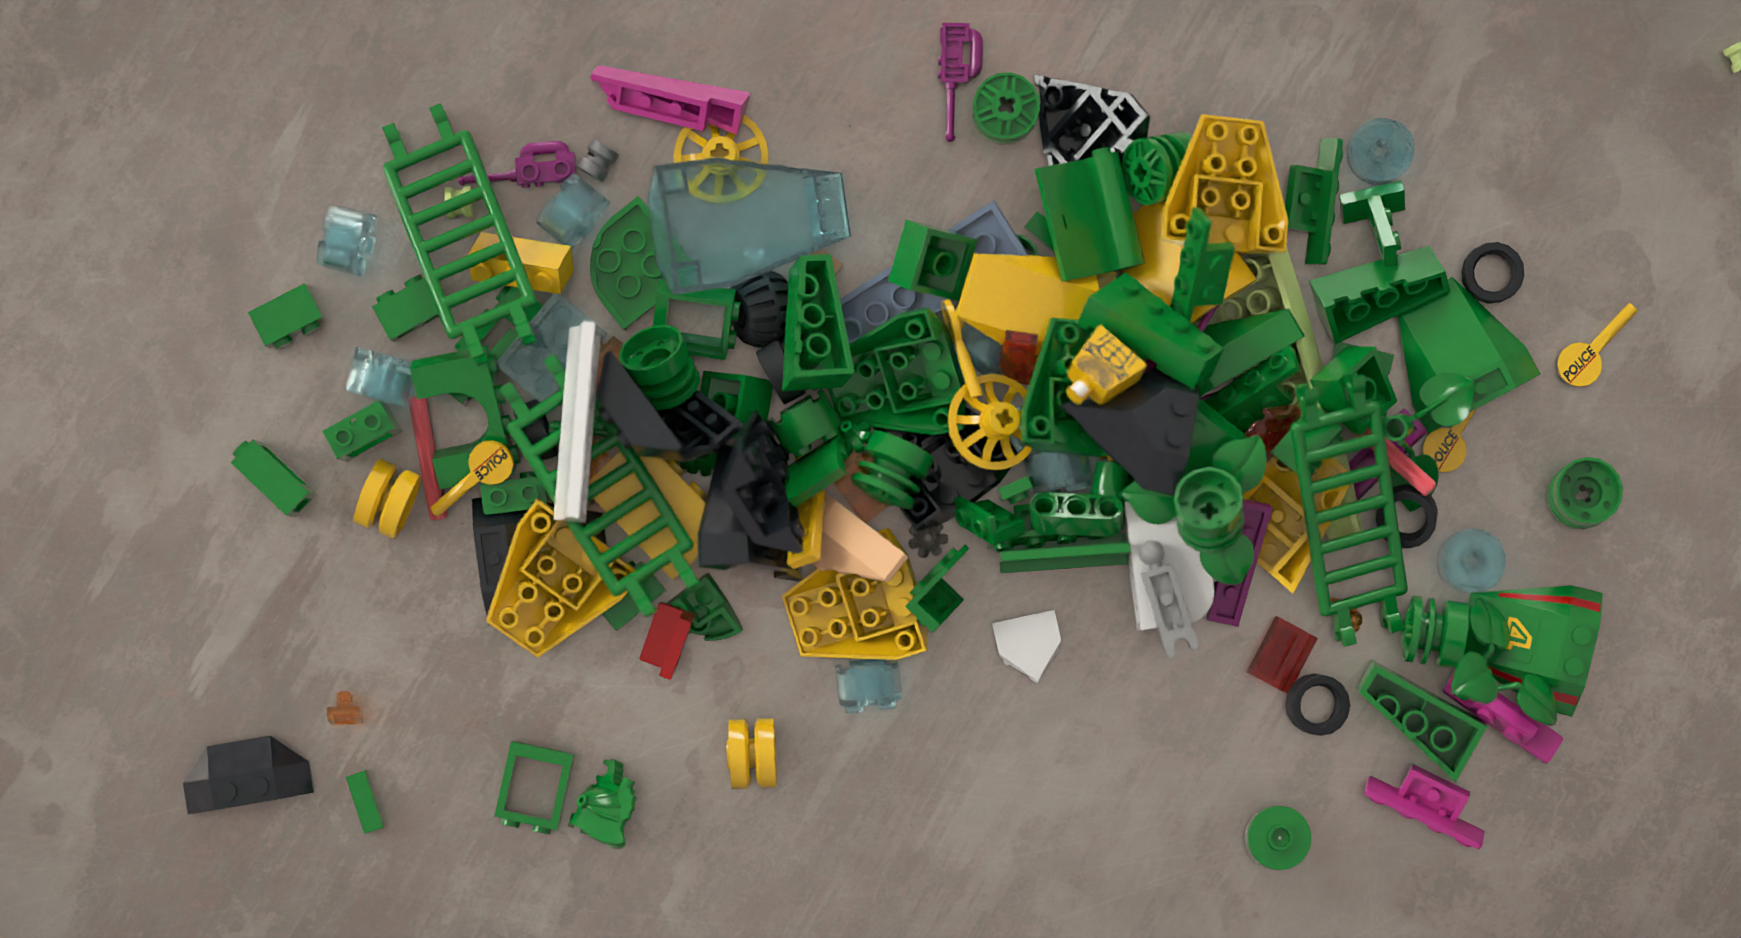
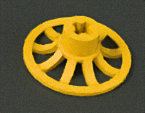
[674,115,769,204]
[948,374,1032,470]

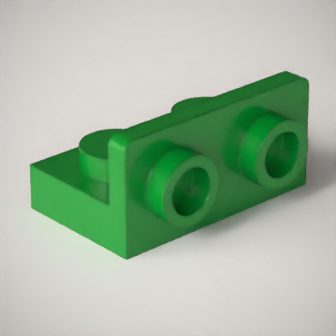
[954,496,1026,546]

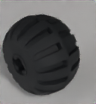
[730,269,788,348]

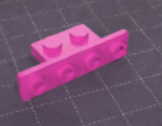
[1443,669,1563,764]
[1364,764,1485,849]

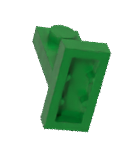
[1339,181,1405,266]

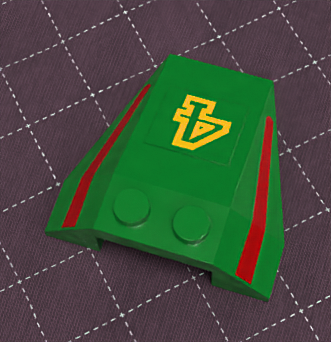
[1464,585,1603,717]

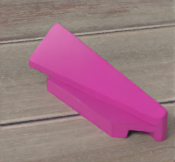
[590,66,750,134]

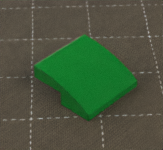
[785,433,848,507]

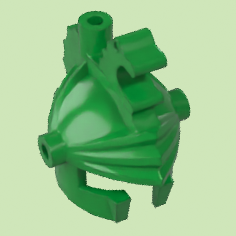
[568,759,637,849]

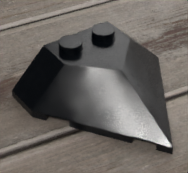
[1034,74,1151,166]
[1060,369,1199,496]

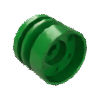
[972,72,1040,145]
[1122,131,1192,205]
[619,325,700,410]
[850,430,934,510]
[1547,457,1623,530]
[1174,468,1244,553]
[1401,595,1469,669]

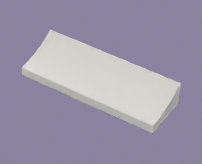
[553,321,601,523]

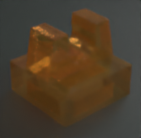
[327,691,363,725]

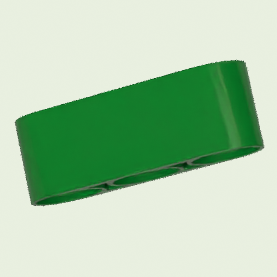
[1030,492,1123,537]

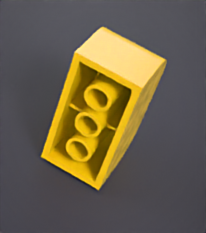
[589,452,707,581]

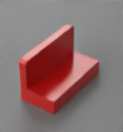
[639,602,695,680]

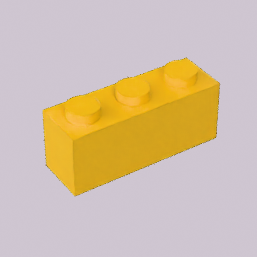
[468,232,574,294]

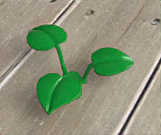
[1382,373,1475,512]
[1122,435,1266,585]
[1451,598,1557,726]

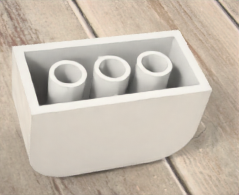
[1123,502,1217,630]

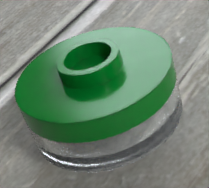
[1244,806,1311,870]

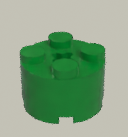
[768,389,842,458]

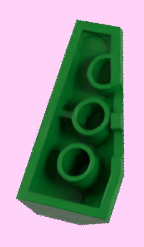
[1196,308,1305,397]

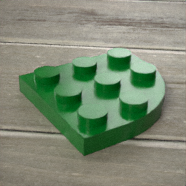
[590,196,698,330]

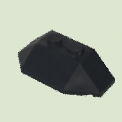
[596,350,687,461]
[655,390,743,462]
[183,735,314,814]

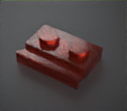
[1246,405,1301,452]
[1246,616,1318,694]

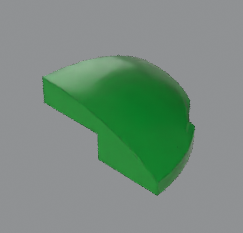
[654,573,743,641]

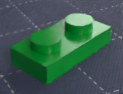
[996,476,1033,505]

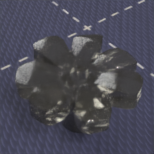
[908,523,948,558]

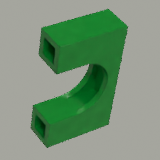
[410,345,521,489]

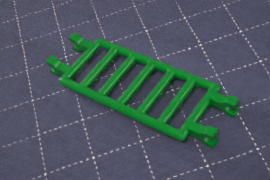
[382,103,537,367]
[500,354,701,618]
[1290,371,1408,647]

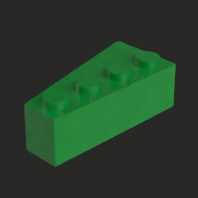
[1309,245,1450,344]
[782,254,855,391]
[1076,273,1224,389]
[1357,660,1487,782]

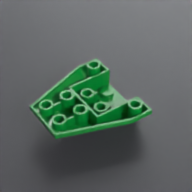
[1397,277,1540,434]
[828,307,966,435]
[1021,318,1109,457]

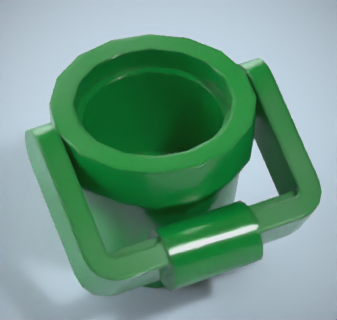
[1089,461,1134,502]

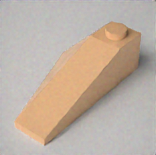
[812,493,908,582]

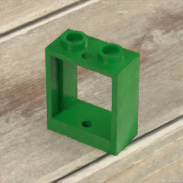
[653,279,741,360]
[322,400,403,462]
[231,439,317,517]
[494,740,576,835]

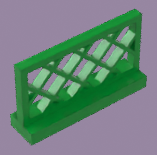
[999,533,1131,574]

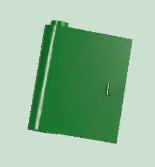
[1034,147,1145,282]

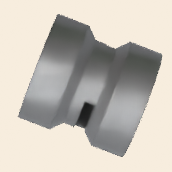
[576,139,619,182]

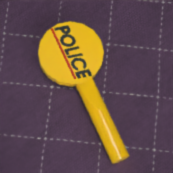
[941,299,983,399]
[1557,303,1638,387]
[1422,409,1477,472]
[431,441,514,517]

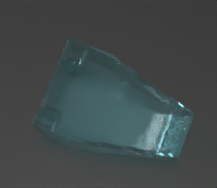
[647,157,851,295]

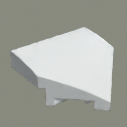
[992,610,1062,683]

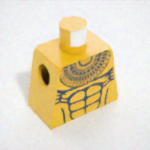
[1067,325,1146,405]

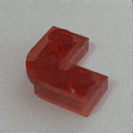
[1000,330,1038,385]

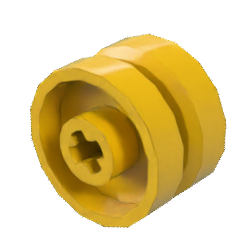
[353,458,422,539]
[726,718,777,789]

